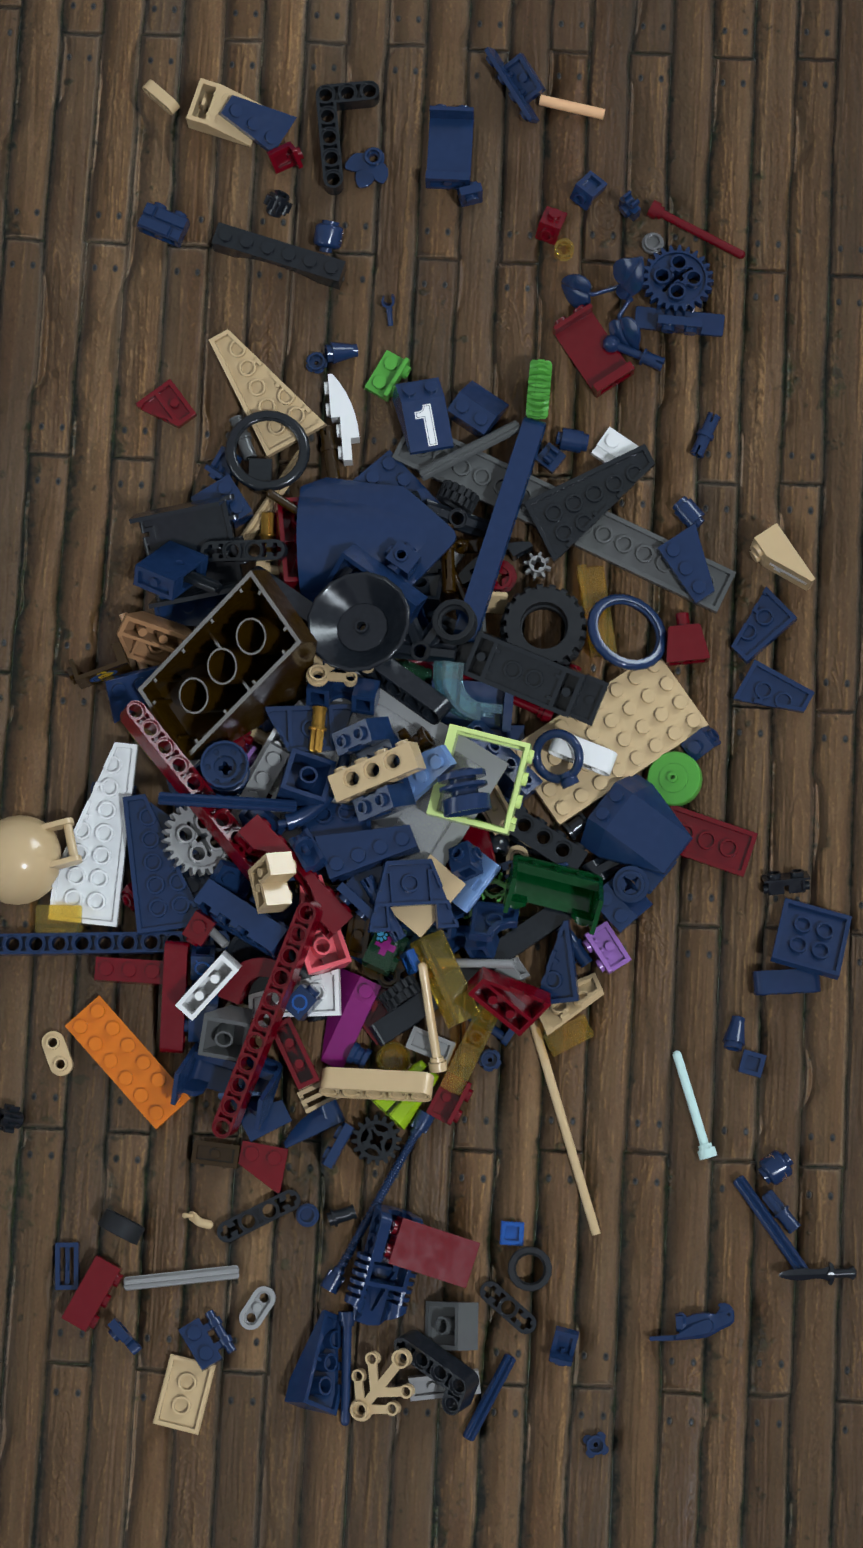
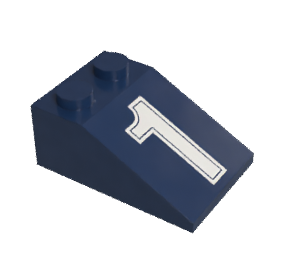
[392,377,454,455]

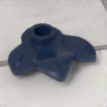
[345,147,388,188]

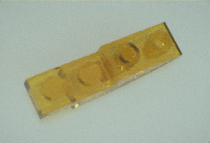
[439,1004,498,1096]

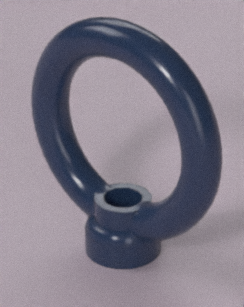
[532,729,584,789]

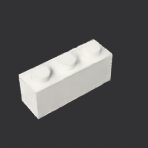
[175,950,242,1021]

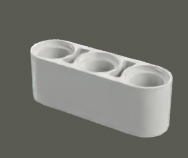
[548,735,618,776]

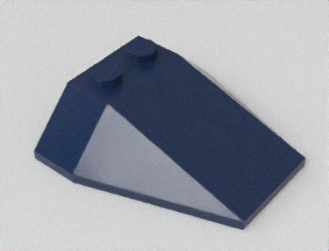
[580,774,693,875]

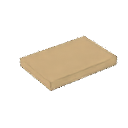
[391,854,466,938]
[153,1353,216,1435]

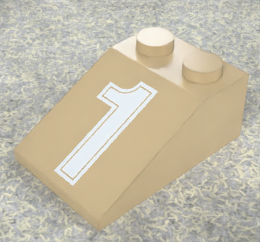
[750,523,815,591]

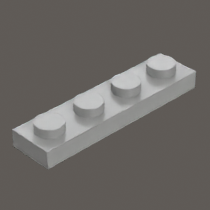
[231,741,290,827]

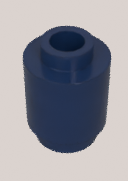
[555,428,589,453]
[672,496,705,528]

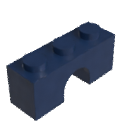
[306,675,380,716]
[422,925,500,959]

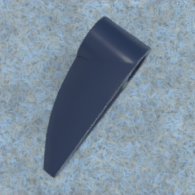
[284,1099,346,1149]

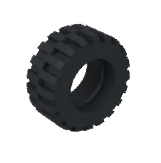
[500,584,587,666]

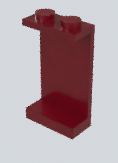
[553,303,635,398]
[383,1216,480,1288]

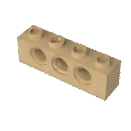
[327,739,427,803]

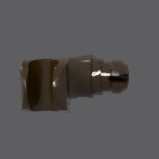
[454,537,484,554]

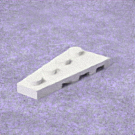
[248,969,342,1018]

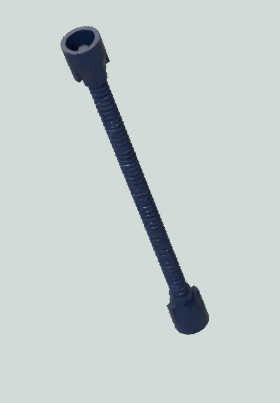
[320,1109,435,1294]

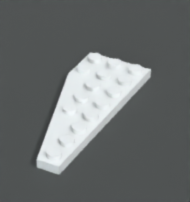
[48,742,139,927]

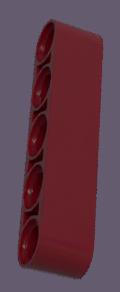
[160,940,190,1053]

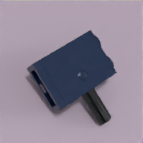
[133,540,222,601]

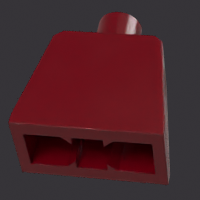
[665,612,710,666]

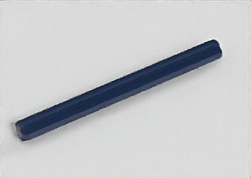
[158,792,297,812]

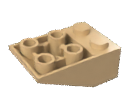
[186,78,261,147]

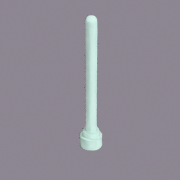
[673,1050,717,1160]

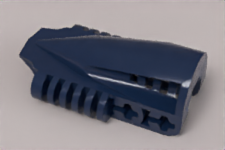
[344,1204,423,1325]

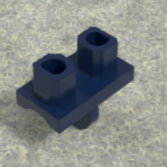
[288,827,326,873]

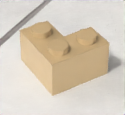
[248,851,297,914]

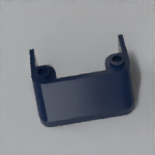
[171,1042,283,1131]

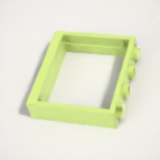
[426,724,535,836]

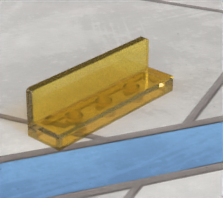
[576,564,617,658]
[410,930,480,1029]

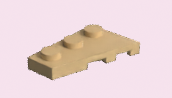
[539,973,604,1036]

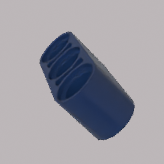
[753,969,821,995]

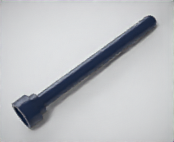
[338,1311,356,1426]

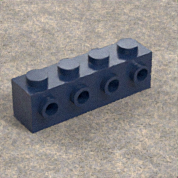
[466,717,543,803]

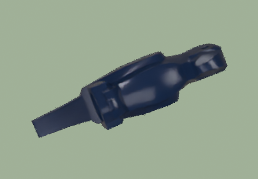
[649,1303,734,1341]

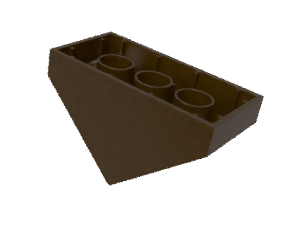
[137,570,318,761]

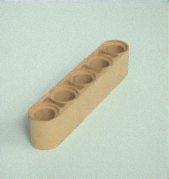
[319,1067,434,1102]

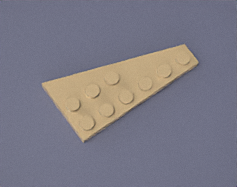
[209,329,327,457]

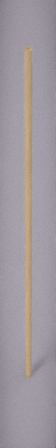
[489,883,601,1236]

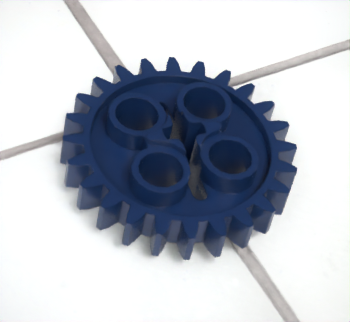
[642,245,714,316]

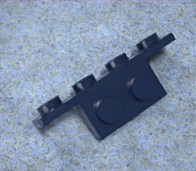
[484,47,546,123]
[635,306,725,337]

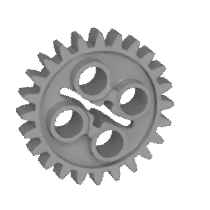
[161,806,234,877]

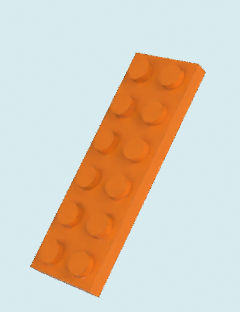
[65,995,191,1130]

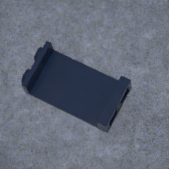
[425,104,474,190]
[427,677,514,732]

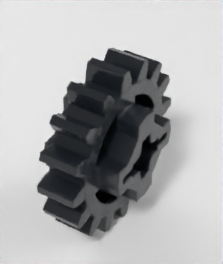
[351,1115,402,1166]

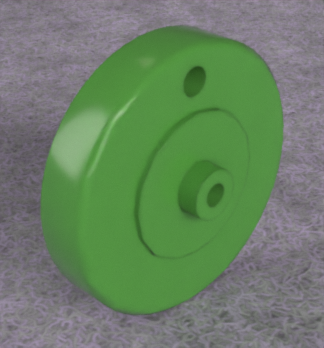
[647,751,703,806]

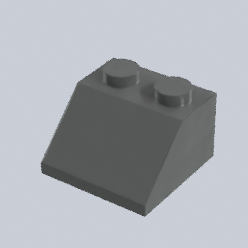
[198,1005,253,1062]
[425,1301,479,1351]

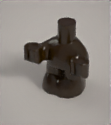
[397,726,435,753]

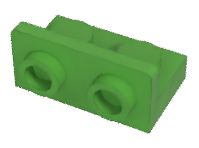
[364,350,411,402]

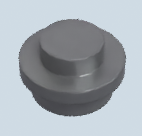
[642,232,664,255]

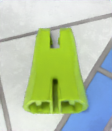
[371,1060,440,1130]

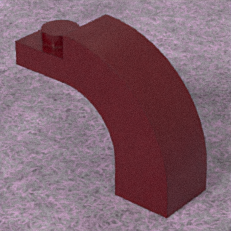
[218,956,302,1005]

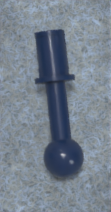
[603,335,666,371]

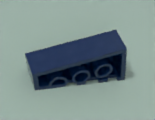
[193,879,289,960]

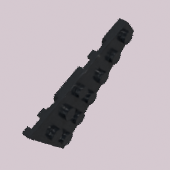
[524,444,655,563]

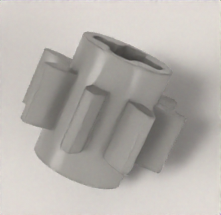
[523,552,551,581]

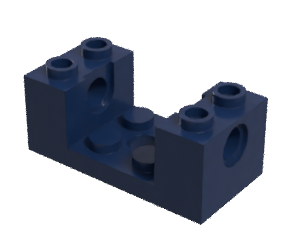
[331,716,416,822]

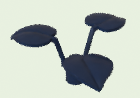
[561,256,644,350]

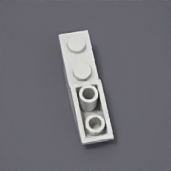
[324,374,360,466]

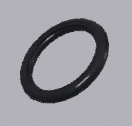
[225,410,310,491]

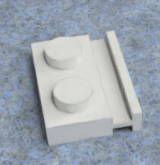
[591,427,639,463]

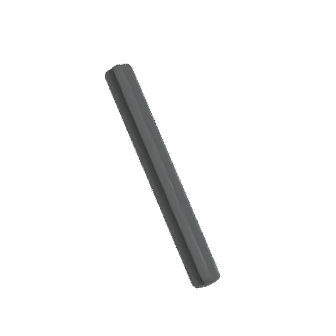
[419,420,520,481]

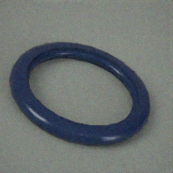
[587,594,667,671]

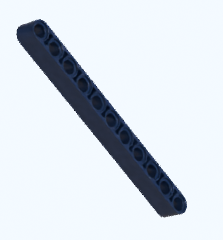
[453,417,546,643]
[0,931,231,956]

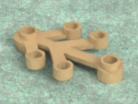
[306,625,374,687]
[350,1348,415,1422]

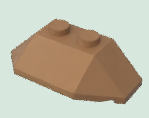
[117,611,192,666]

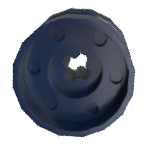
[200,740,250,796]
[437,768,492,818]

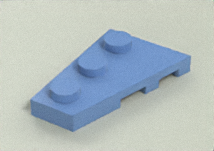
[408,745,457,802]

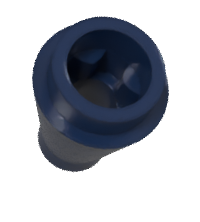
[325,342,358,364]
[722,1016,745,1052]

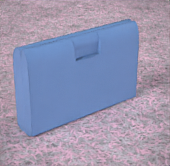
[452,852,501,913]

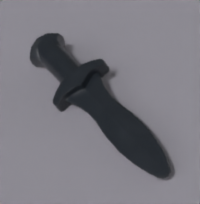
[779,1262,857,1285]

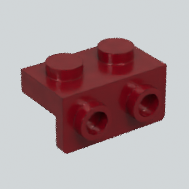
[426,1072,474,1126]

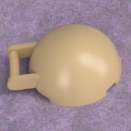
[0,815,83,905]

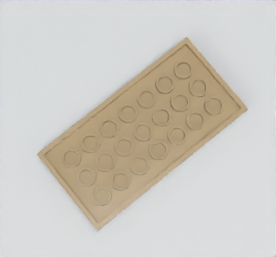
[510,658,709,826]

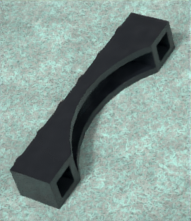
[212,222,347,290]

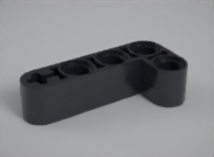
[393,1330,479,1415]

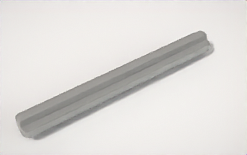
[123,1265,239,1291]

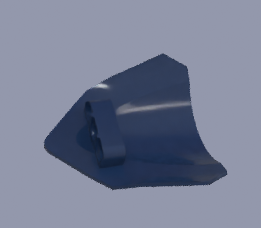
[297,477,456,602]

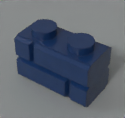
[137,202,190,248]

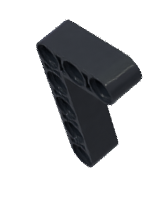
[316,81,380,195]

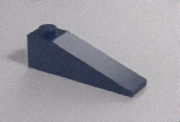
[284,1310,342,1416]

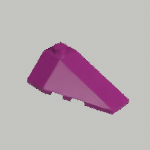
[321,969,382,1068]

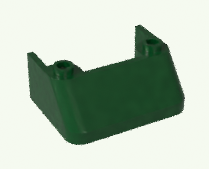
[503,855,604,935]

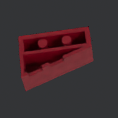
[467,967,551,1036]

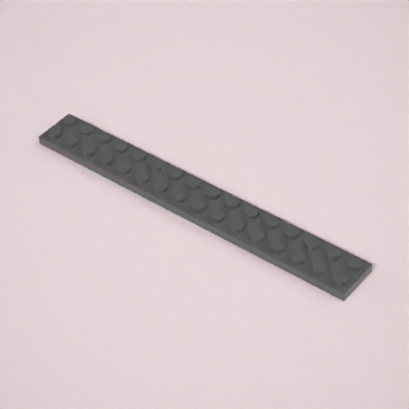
[392,434,736,614]

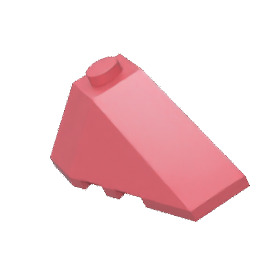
[299,875,352,975]

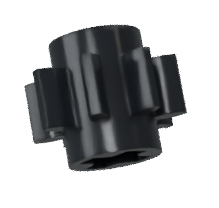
[263,190,293,218]
[0,1103,24,1134]

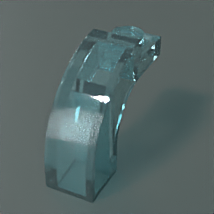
[433,661,503,721]

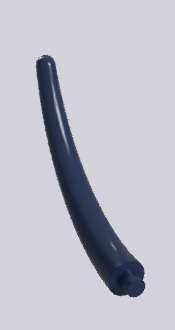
[277,755,350,831]

